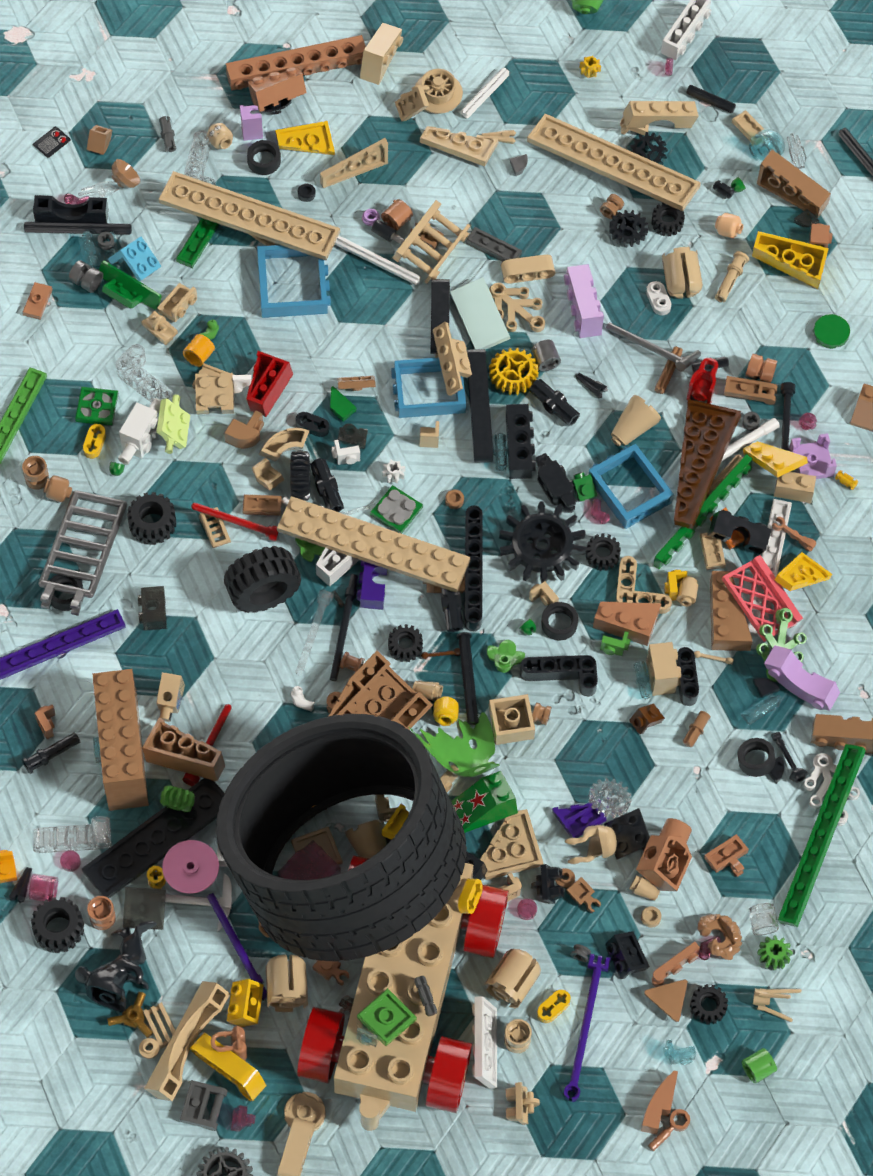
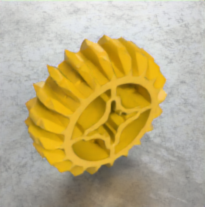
[489,347,539,396]

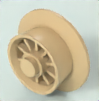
[415,69,463,114]

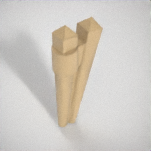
[482,130,516,144]

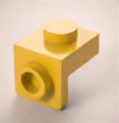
[664,570,687,601]

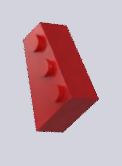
[246,351,293,417]

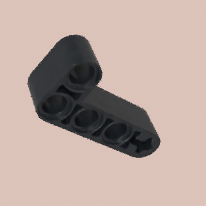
[520,655,598,697]

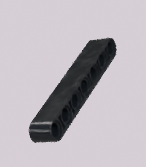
[467,349,493,463]
[465,505,483,632]

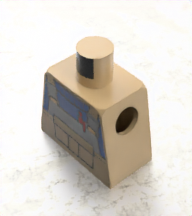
[157,672,185,722]

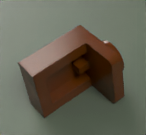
[629,703,665,734]

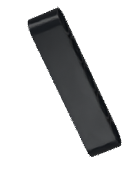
[430,279,450,354]

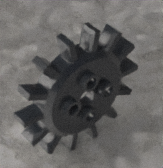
[499,501,586,583]

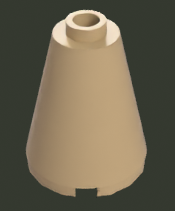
[611,395,661,447]
[345,820,386,859]

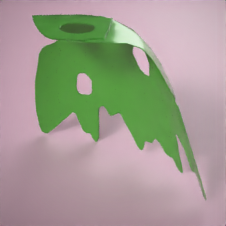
[409,712,500,777]

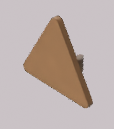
[644,979,688,1022]

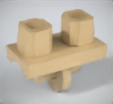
[141,311,178,345]
[506,1082,540,1125]

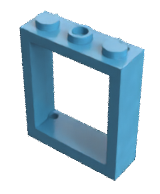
[391,357,466,418]
[588,444,674,529]

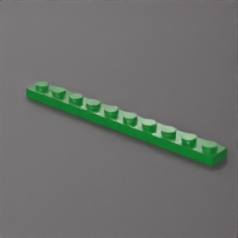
[777,744,866,927]

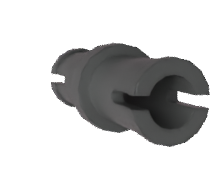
[159,116,177,152]

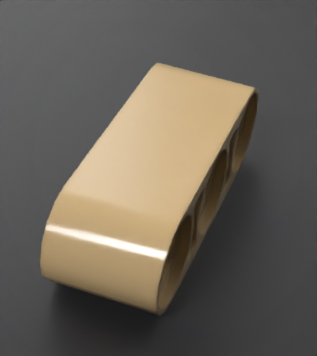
[501,254,555,284]
[277,1117,315,1176]

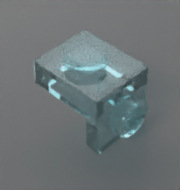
[663,1039,696,1065]

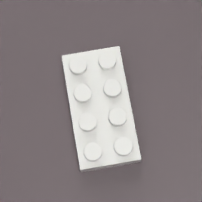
[472,996,497,1089]

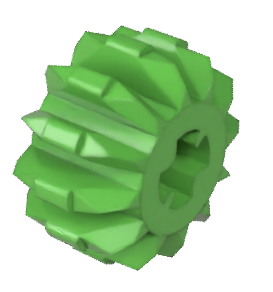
[160,785,195,812]
[757,935,793,971]

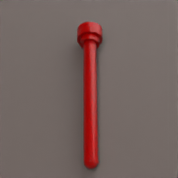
[191,503,279,542]
[182,704,232,786]

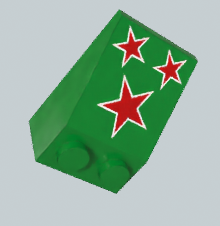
[451,771,518,833]

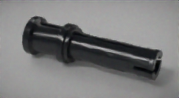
[22,732,81,774]

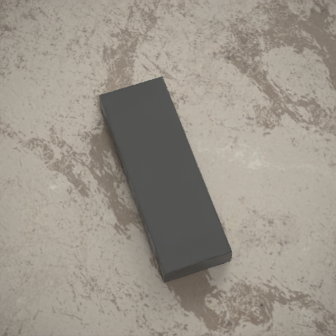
[466,227,522,262]

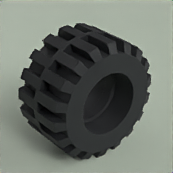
[127,492,176,545]
[31,897,84,953]

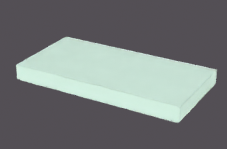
[450,277,511,350]

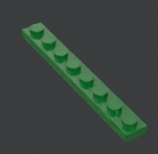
[653,454,753,569]

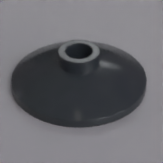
[262,98,292,115]

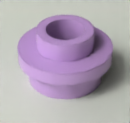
[362,209,380,226]

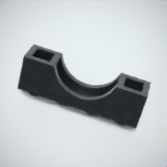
[33,195,109,223]

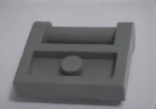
[180,1080,228,1131]

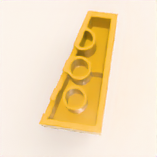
[752,231,829,289]

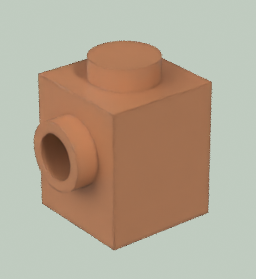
[809,223,832,248]

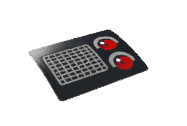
[32,126,71,158]

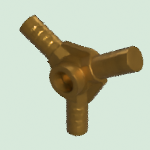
[107,992,153,1038]

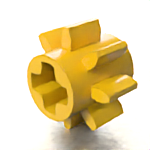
[579,56,601,78]

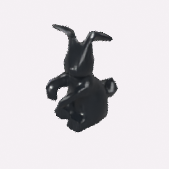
[75,921,157,1013]

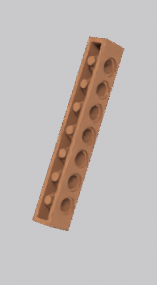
[226,35,366,91]

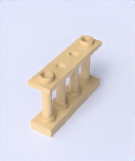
[392,200,470,284]

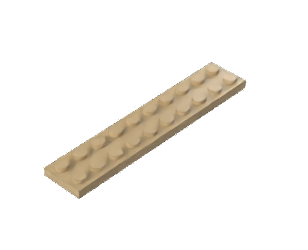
[527,114,701,211]
[159,171,340,260]
[277,496,470,593]

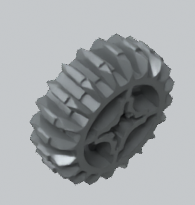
[196,1147,253,1176]

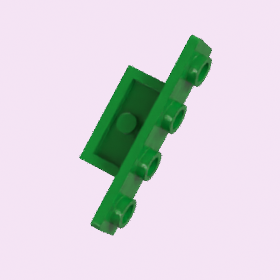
[99,260,162,310]

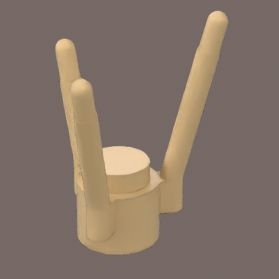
[753,988,802,1022]

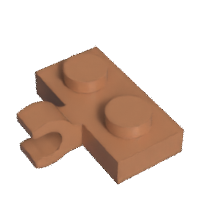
[704,834,749,877]

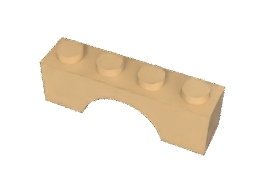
[623,101,699,128]

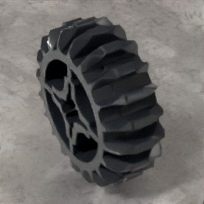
[290,450,310,501]

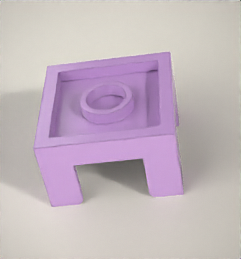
[789,433,837,479]

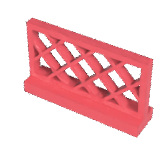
[721,555,803,642]

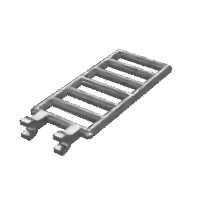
[38,490,127,616]

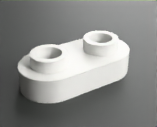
[646,281,671,315]

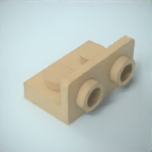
[395,85,430,121]

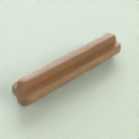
[655,346,683,394]

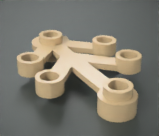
[489,283,545,332]

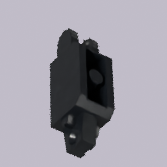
[536,453,576,513]

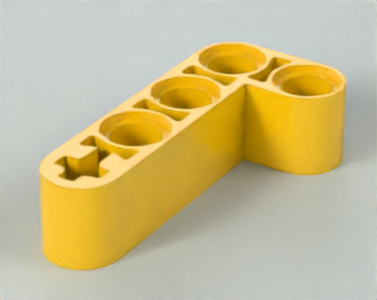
[190,1033,266,1102]

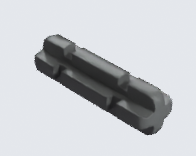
[414,976,437,1017]

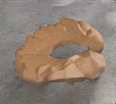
[697,914,742,960]

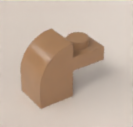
[224,411,264,449]

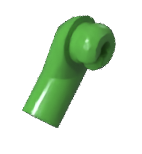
[200,320,219,340]

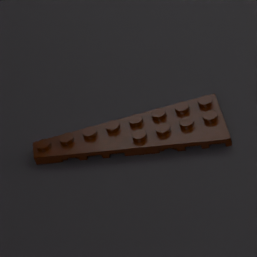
[674,399,741,529]

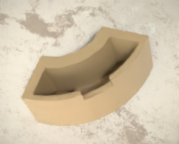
[259,428,309,461]

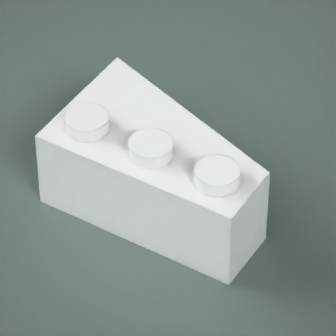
[316,548,359,586]

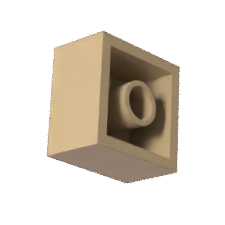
[646,642,681,696]
[489,694,535,745]

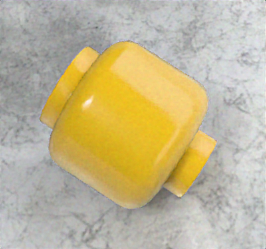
[433,696,459,726]

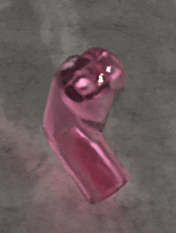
[64,193,89,204]
[591,499,610,524]
[698,936,722,960]

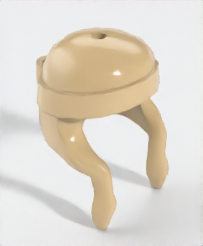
[565,825,617,864]

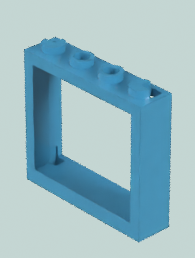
[257,245,331,318]

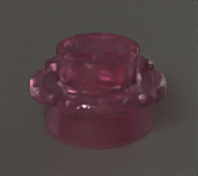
[799,413,817,430]

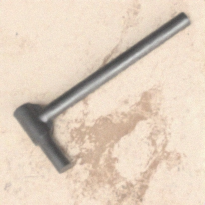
[606,322,701,371]

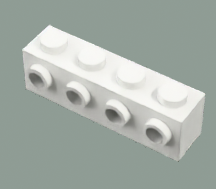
[661,0,711,60]

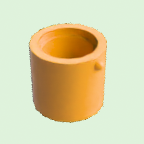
[183,334,215,367]

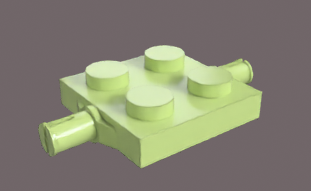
[156,394,190,454]

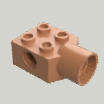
[636,818,692,891]

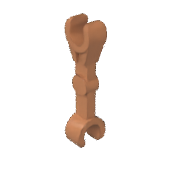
[772,517,816,552]

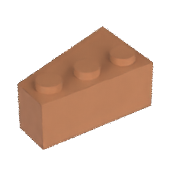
[248,67,306,112]
[593,602,661,646]

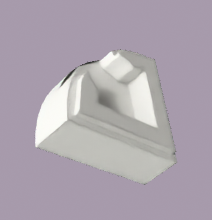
[233,375,251,393]

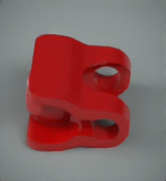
[686,358,718,404]

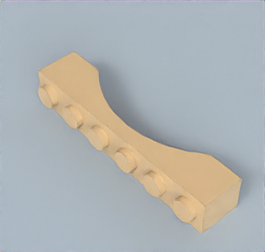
[144,981,230,1101]

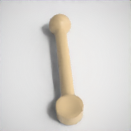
[694,651,734,664]

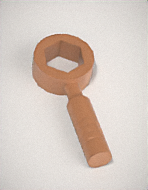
[648,1109,690,1151]

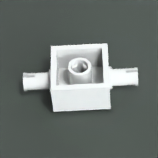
[118,398,161,465]

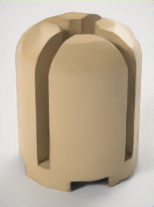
[662,247,703,299]
[484,949,541,1009]
[266,954,308,1012]

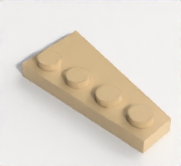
[420,126,499,167]
[320,138,388,188]

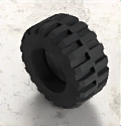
[224,546,301,613]

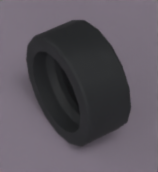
[247,140,281,175]
[50,574,83,611]
[541,602,578,641]
[737,738,776,777]

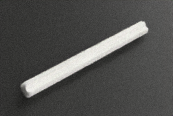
[334,236,421,285]

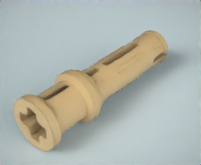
[715,251,749,303]

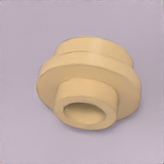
[139,1038,160,1059]

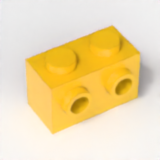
[227,979,264,1027]

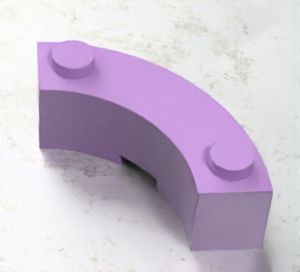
[764,645,840,711]

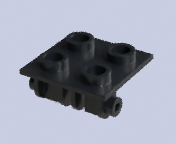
[604,808,650,860]

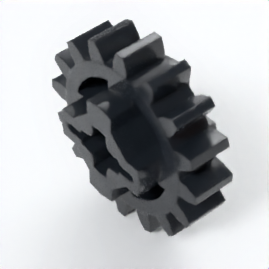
[630,132,668,165]
[609,210,648,247]

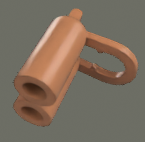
[211,1026,247,1061]

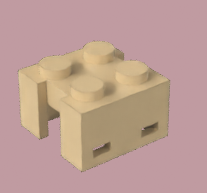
[195,373,234,415]

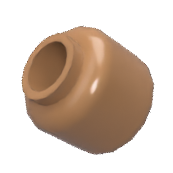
[43,475,72,502]

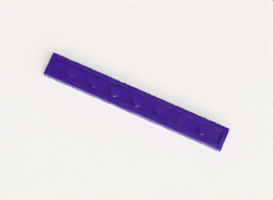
[0,609,126,680]

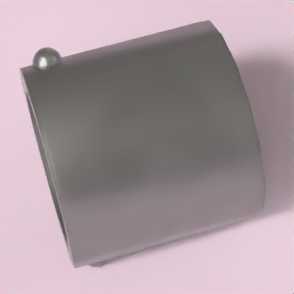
[531,339,561,371]

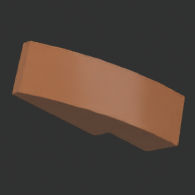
[641,1070,678,1135]

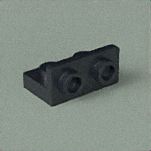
[605,931,650,979]

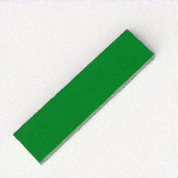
[176,218,220,269]

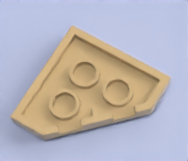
[480,809,543,880]

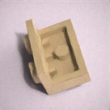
[157,283,197,322]

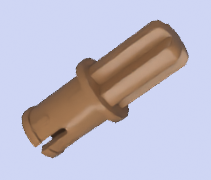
[683,711,711,747]

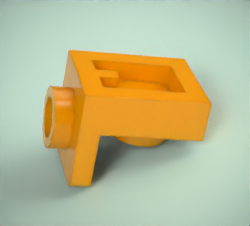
[0,850,17,883]

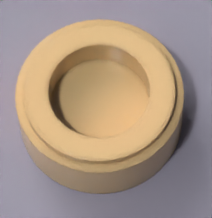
[641,906,662,928]

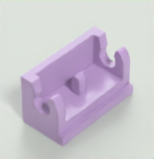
[240,105,263,141]

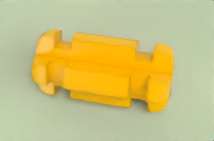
[835,470,858,490]

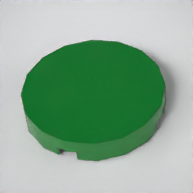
[813,314,850,349]

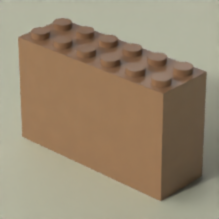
[92,669,149,811]

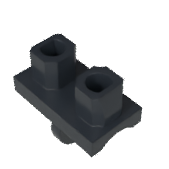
[531,864,564,904]

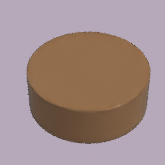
[445,489,464,509]

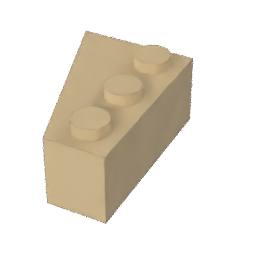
[360,23,403,85]

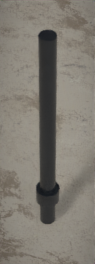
[330,574,358,681]

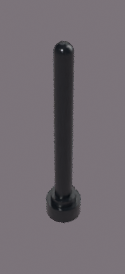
[780,382,796,451]

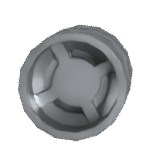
[69,260,103,293]

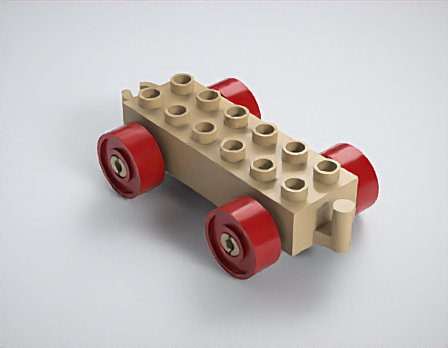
[297,855,509,1131]

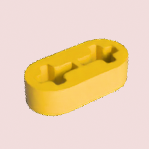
[83,424,106,459]
[458,879,482,914]
[537,989,571,1023]

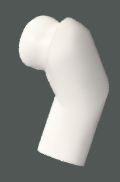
[291,686,315,711]

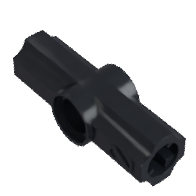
[529,379,580,426]
[310,458,344,512]
[441,588,463,632]

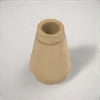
[413,681,443,701]
[629,875,660,901]

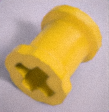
[147,866,166,890]

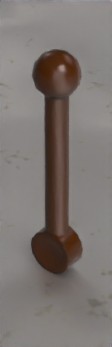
[421,648,460,659]

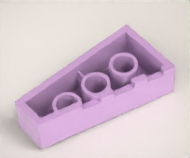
[564,264,604,338]

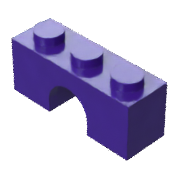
[357,560,388,610]

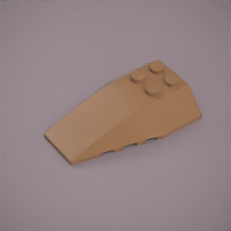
[328,650,433,730]

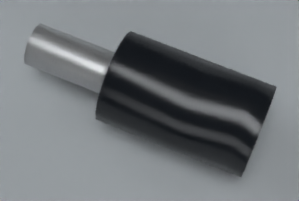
[371,220,405,245]

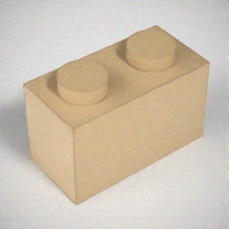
[774,472,816,503]

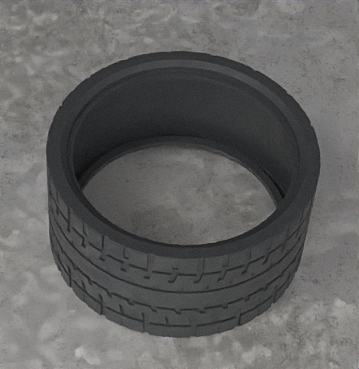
[216,714,467,961]

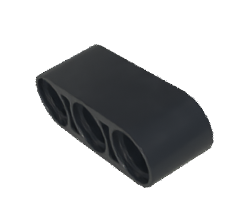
[676,647,699,706]

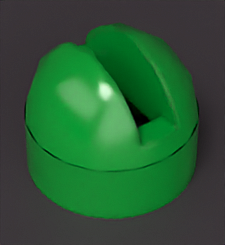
[731,177,746,193]
[109,462,125,476]
[519,619,536,636]

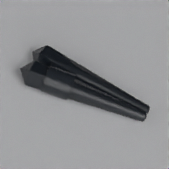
[576,373,608,398]
[9,867,32,903]

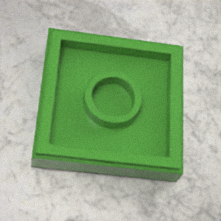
[357,988,417,1046]

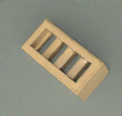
[199,507,231,548]

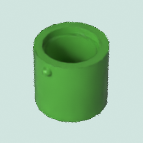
[741,1048,777,1084]

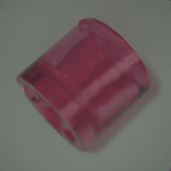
[29,874,59,902]

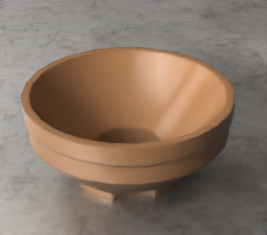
[112,159,140,188]

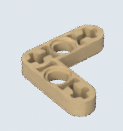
[616,556,672,614]

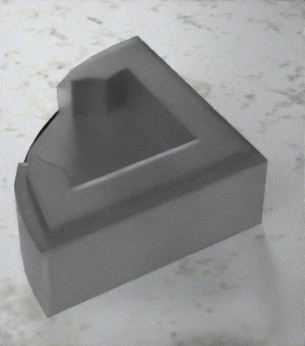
[510,154,528,176]

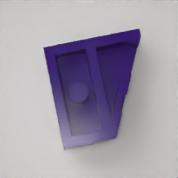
[552,803,607,838]

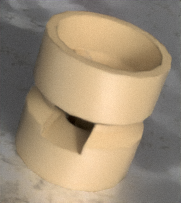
[504,1019,532,1053]

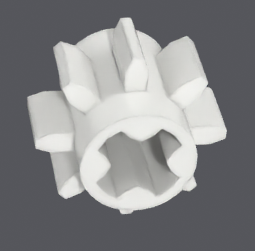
[382,459,405,484]

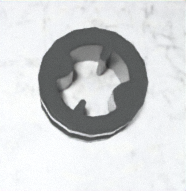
[97,232,115,250]
[743,412,760,431]
[571,944,591,962]

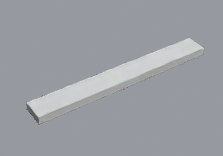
[747,499,792,637]

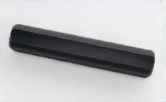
[686,85,736,113]

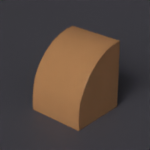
[87,125,112,155]

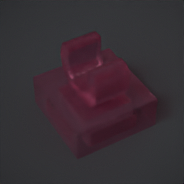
[231,1105,255,1132]

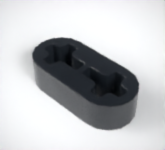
[295,412,329,437]

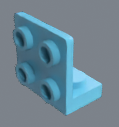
[108,236,161,281]

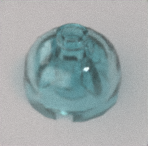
[749,129,785,161]

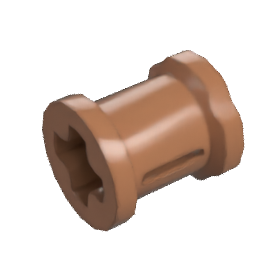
[340,652,365,672]

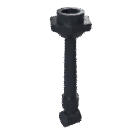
[771,731,807,783]

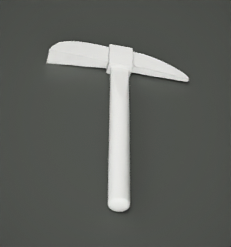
[149,873,232,932]

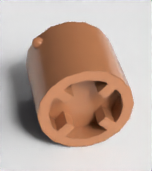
[381,199,413,231]

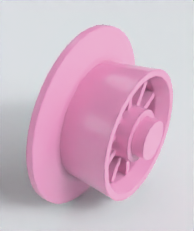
[162,840,219,894]

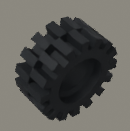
[651,202,685,236]
[586,533,621,571]
[388,624,423,662]
[690,984,728,1025]

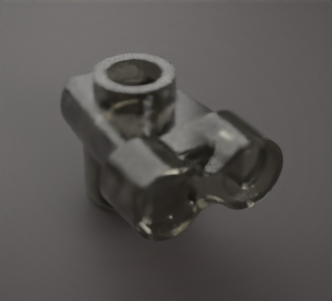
[337,424,368,449]

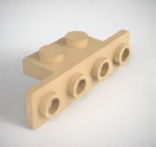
[433,322,472,396]

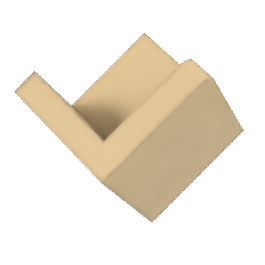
[420,421,439,448]

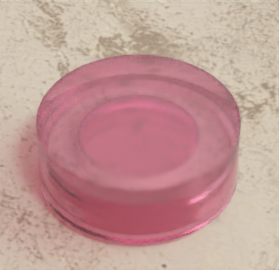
[665,58,673,76]
[60,850,81,872]
[517,899,537,920]

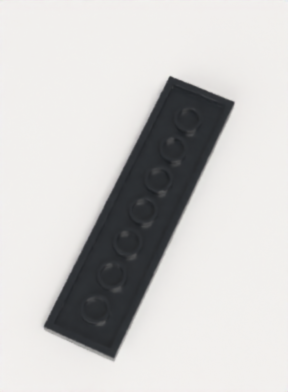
[81,778,224,898]

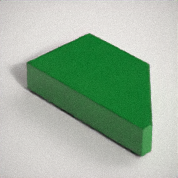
[330,386,357,421]

